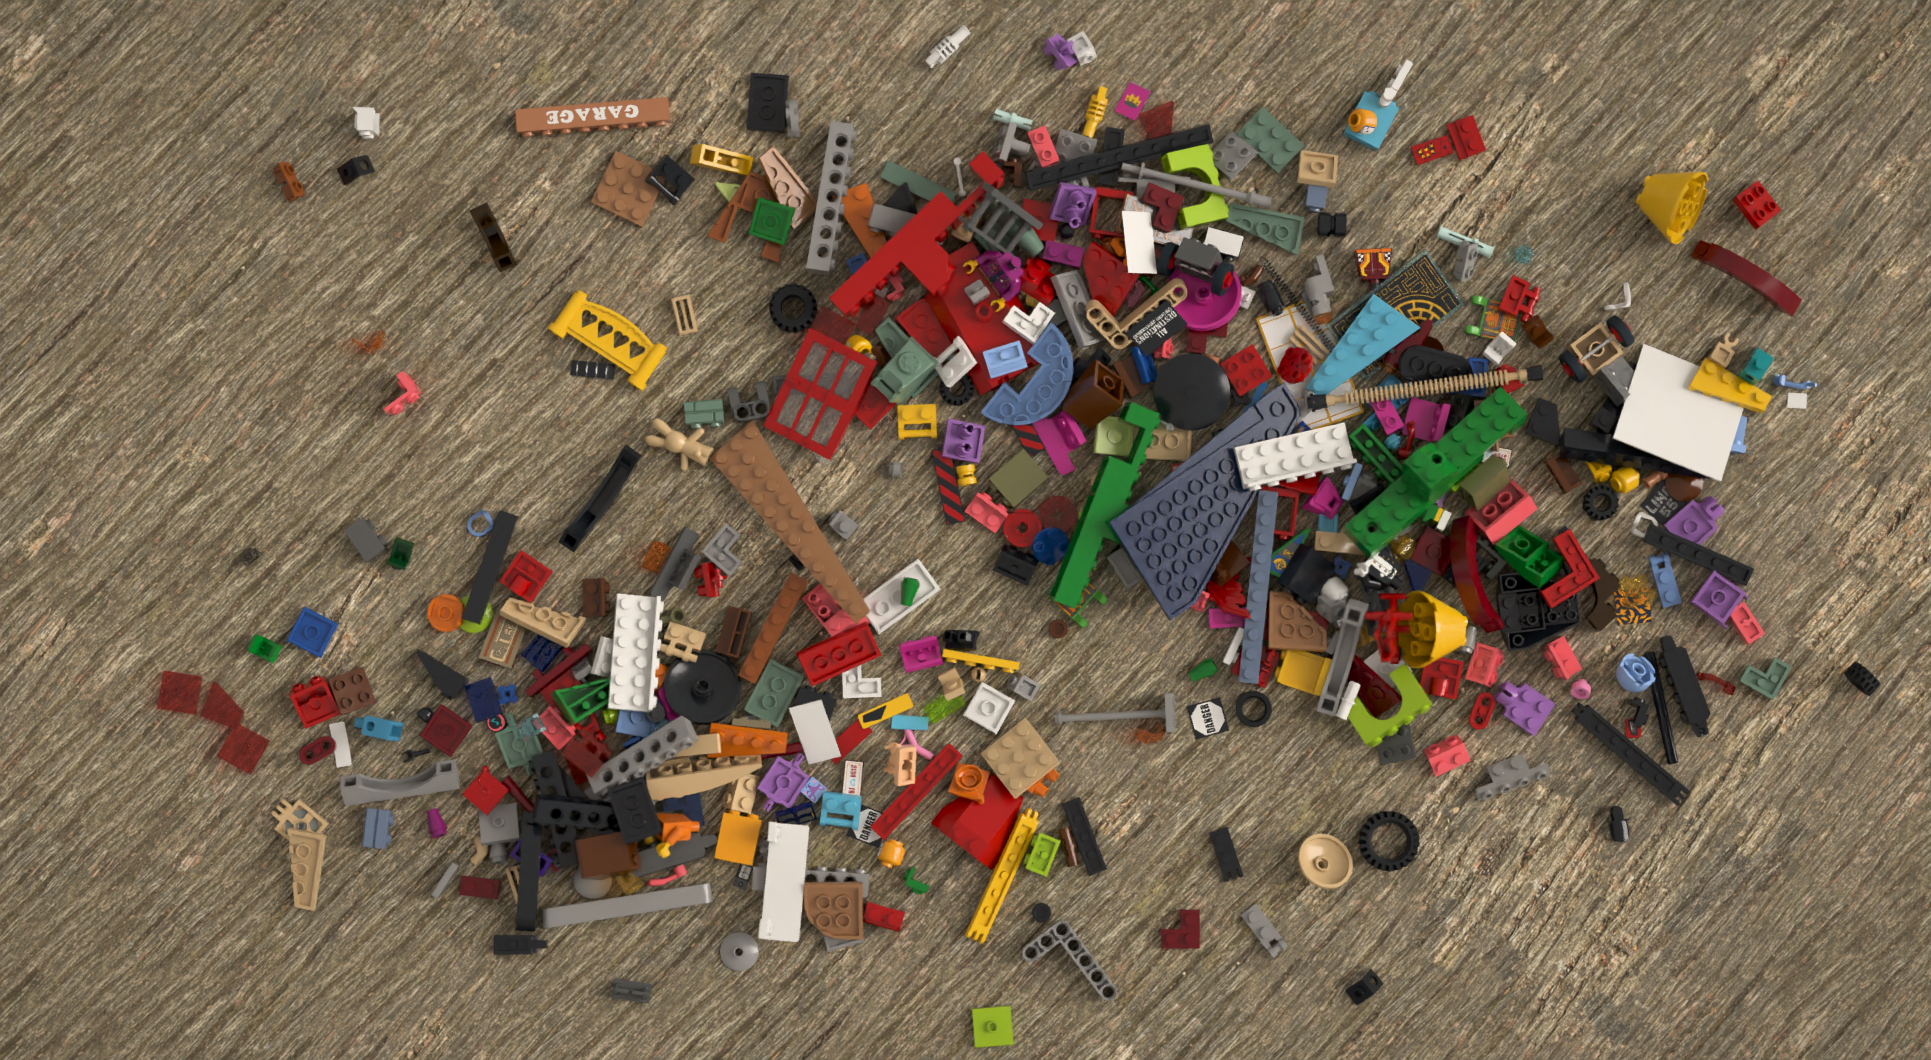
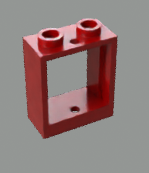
[1089,187,1134,240]
[1260,486,1300,540]

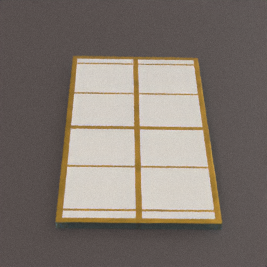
[1255,301,1364,433]

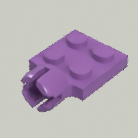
[1663,496,1724,545]
[1494,681,1555,736]

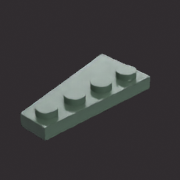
[1226,203,1305,256]
[875,317,939,399]

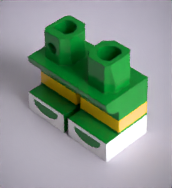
[1418,505,1452,533]

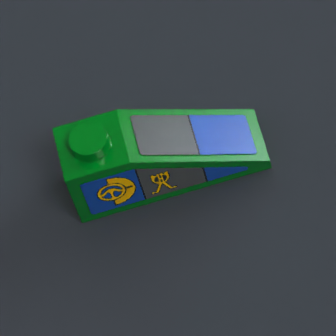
[1270,528,1311,579]

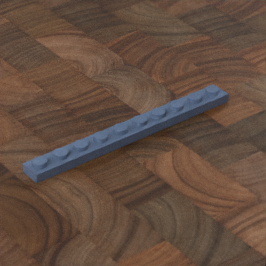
[1238,490,1278,684]

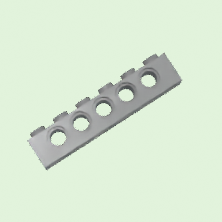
[587,715,698,799]
[752,863,870,897]

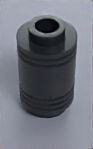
[1257,280,1286,317]

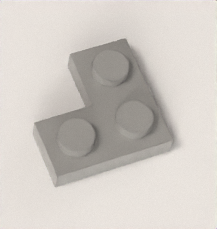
[701,523,743,577]

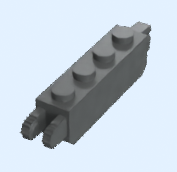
[623,832,718,878]

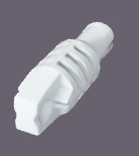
[925,25,971,68]

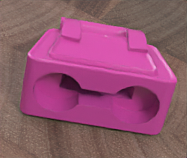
[1302,477,1344,520]

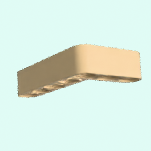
[1085,278,1187,349]

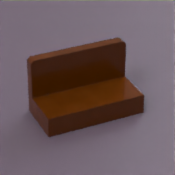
[1112,355,1150,399]

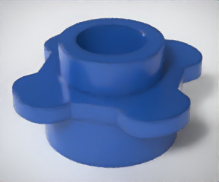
[1332,556,1352,578]
[497,684,518,705]

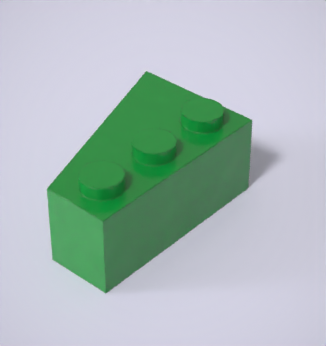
[551,678,610,726]

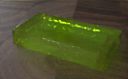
[924,695,966,724]

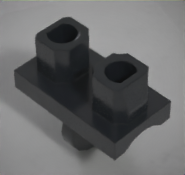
[943,630,980,652]

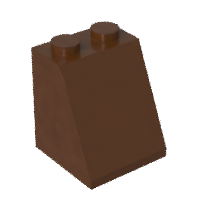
[1063,359,1124,429]
[575,832,641,880]

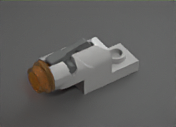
[1301,255,1334,325]

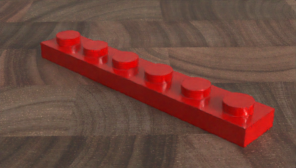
[870,743,963,840]

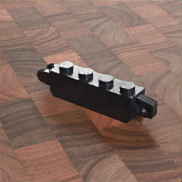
[1659,635,1711,737]

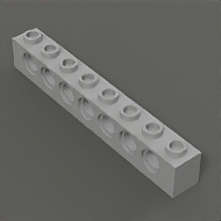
[806,121,857,276]

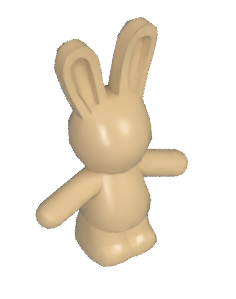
[645,418,714,471]

